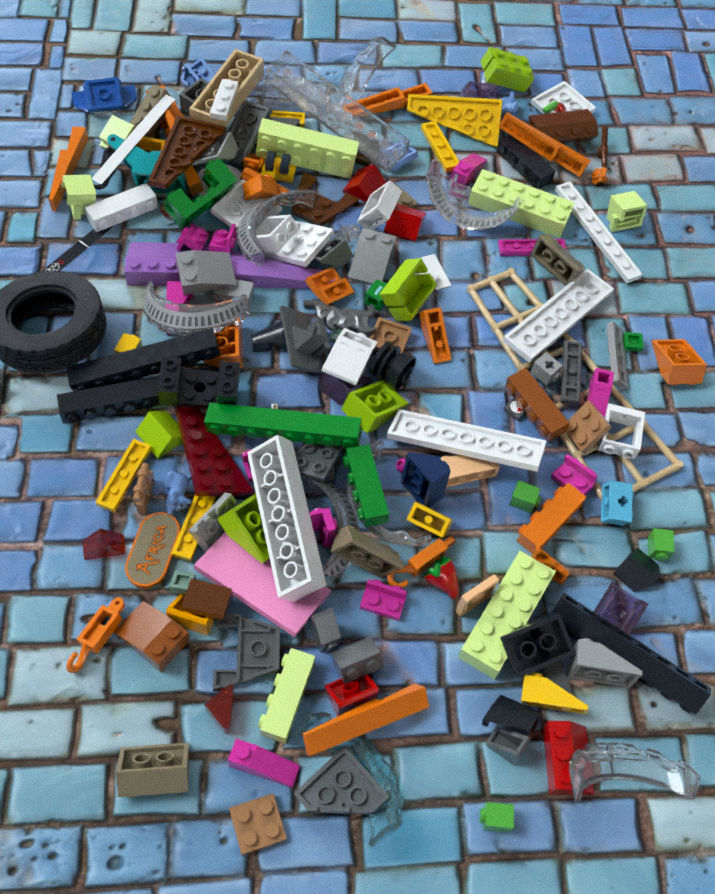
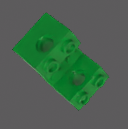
[163,158,237,230]

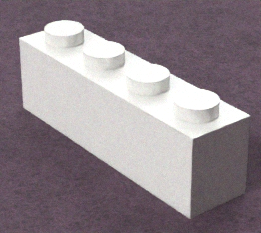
[85,183,158,232]

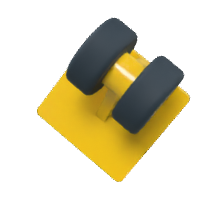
[261,150,297,183]

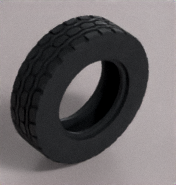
[0,271,107,373]

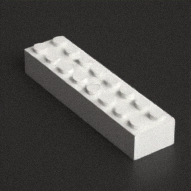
[247,435,327,602]

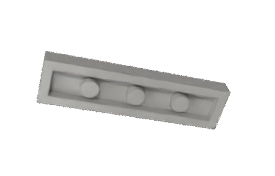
[606,321,628,390]

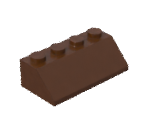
[528,109,599,144]

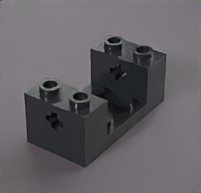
[157,356,240,408]

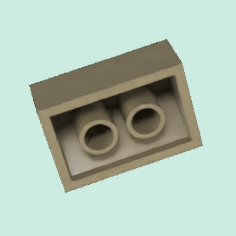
[129,84,172,138]
[531,234,586,286]
[331,525,404,578]
[116,742,190,798]

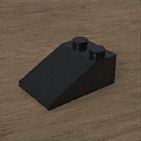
[500,612,576,678]

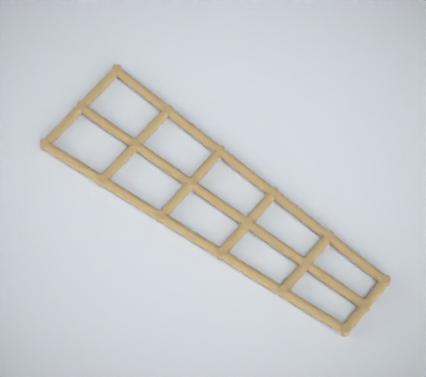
[467,268,684,502]

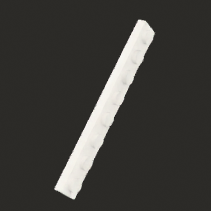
[555,181,642,284]

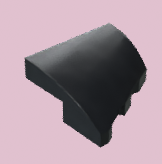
[252,320,287,352]
[481,695,541,735]

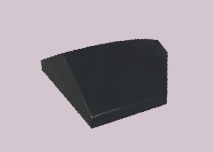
[613,547,660,592]

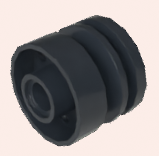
[369,341,417,390]

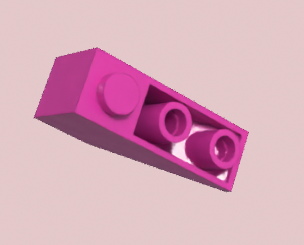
[587,368,614,418]

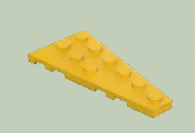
[407,94,502,148]

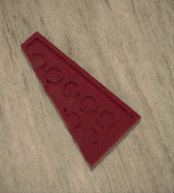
[174,406,254,497]

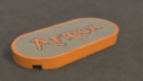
[125,512,180,589]

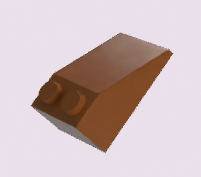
[114,601,190,672]

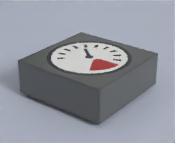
[503,398,525,421]

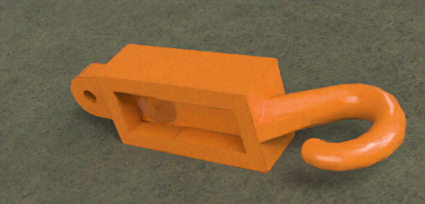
[387,536,456,588]
[66,597,125,673]

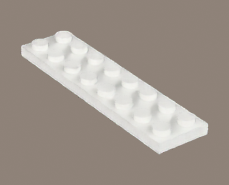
[502,269,614,363]
[387,409,547,472]

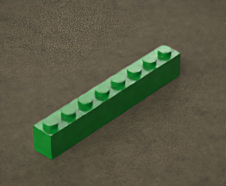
[204,403,363,448]

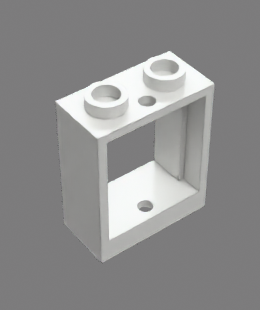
[357,181,402,230]
[250,215,299,252]
[598,403,645,459]

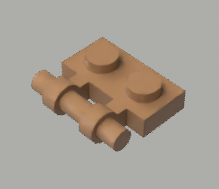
[133,463,155,515]

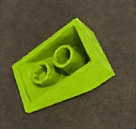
[341,380,409,433]
[217,494,270,563]

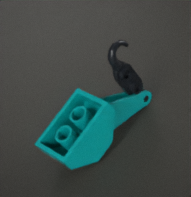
[92,134,188,195]

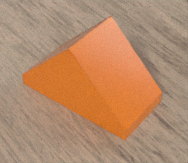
[242,174,278,200]

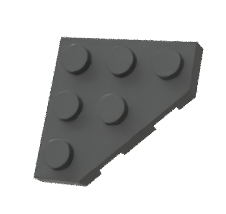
[294,746,391,815]

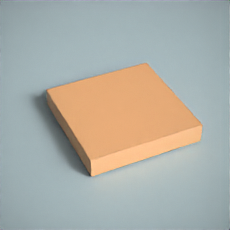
[456,574,499,617]

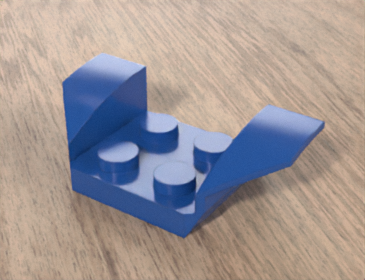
[71,77,137,114]

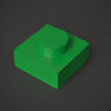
[623,332,644,352]

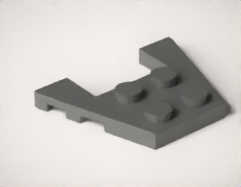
[213,612,280,691]

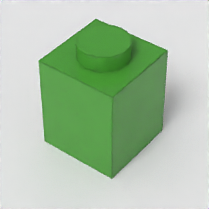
[509,480,541,513]
[648,528,675,561]
[479,802,514,832]

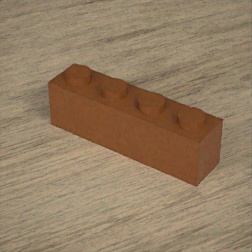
[505,368,569,442]

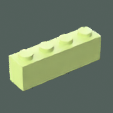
[258,648,315,744]

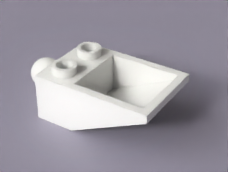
[321,328,378,385]

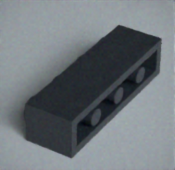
[496,134,555,189]

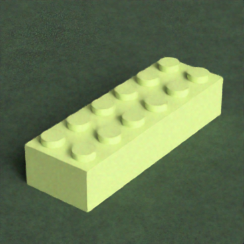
[255,118,359,179]
[468,169,575,238]
[458,551,556,680]

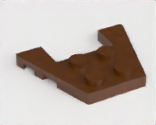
[291,172,359,226]

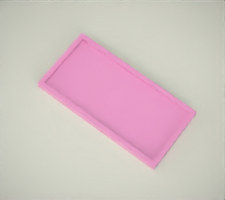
[194,532,331,637]

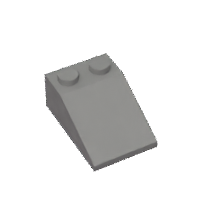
[191,132,239,166]
[348,228,396,285]
[176,250,236,295]
[567,638,642,688]

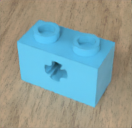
[601,480,634,526]

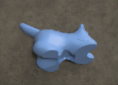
[499,91,519,122]
[163,470,192,515]

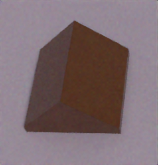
[181,578,233,620]

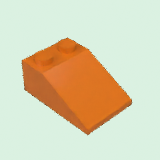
[652,339,707,385]

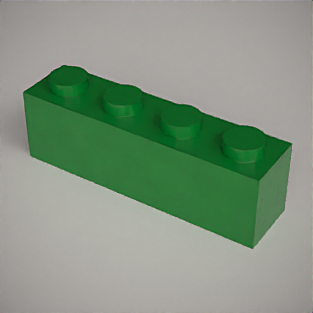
[343,444,389,527]

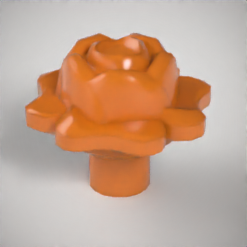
[591,167,608,185]

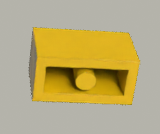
[406,502,454,538]

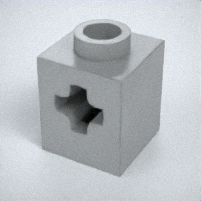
[531,352,563,386]

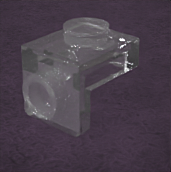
[448,173,471,200]

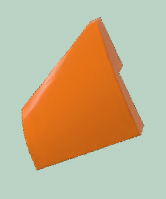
[531,546,570,585]

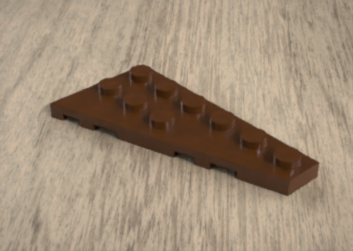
[148,115,226,190]

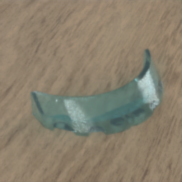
[295,712,404,847]

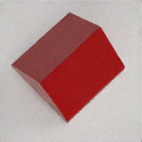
[343,164,387,203]
[384,204,427,242]
[324,675,379,716]

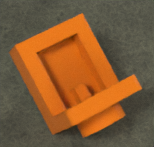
[243,153,265,173]

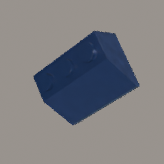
[401,452,451,507]

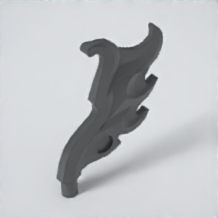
[303,298,377,334]

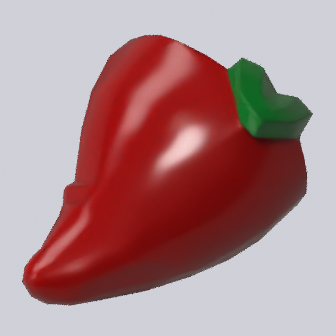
[423,555,458,599]

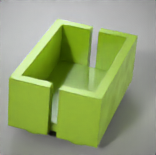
[480,47,534,93]
[379,258,437,321]

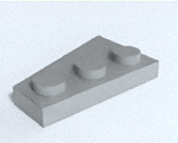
[188,492,239,553]

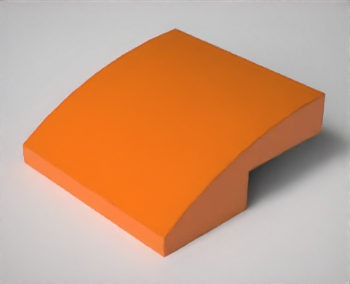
[304,266,354,305]

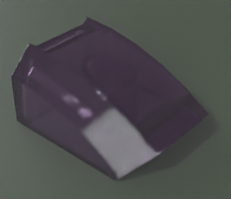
[459,81,500,99]
[318,372,372,405]
[593,582,649,635]

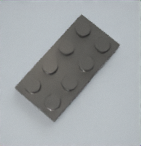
[223,100,273,166]

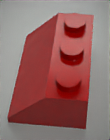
[542,721,594,795]

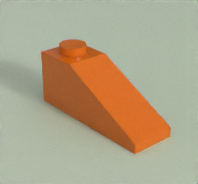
[419,307,451,364]

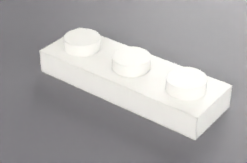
[210,79,238,121]

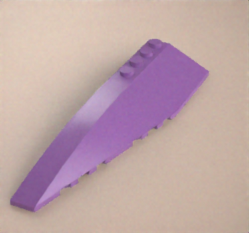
[124,242,335,288]

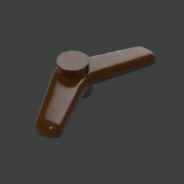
[597,124,608,168]

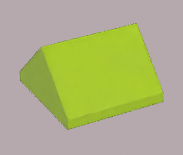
[135,411,183,459]

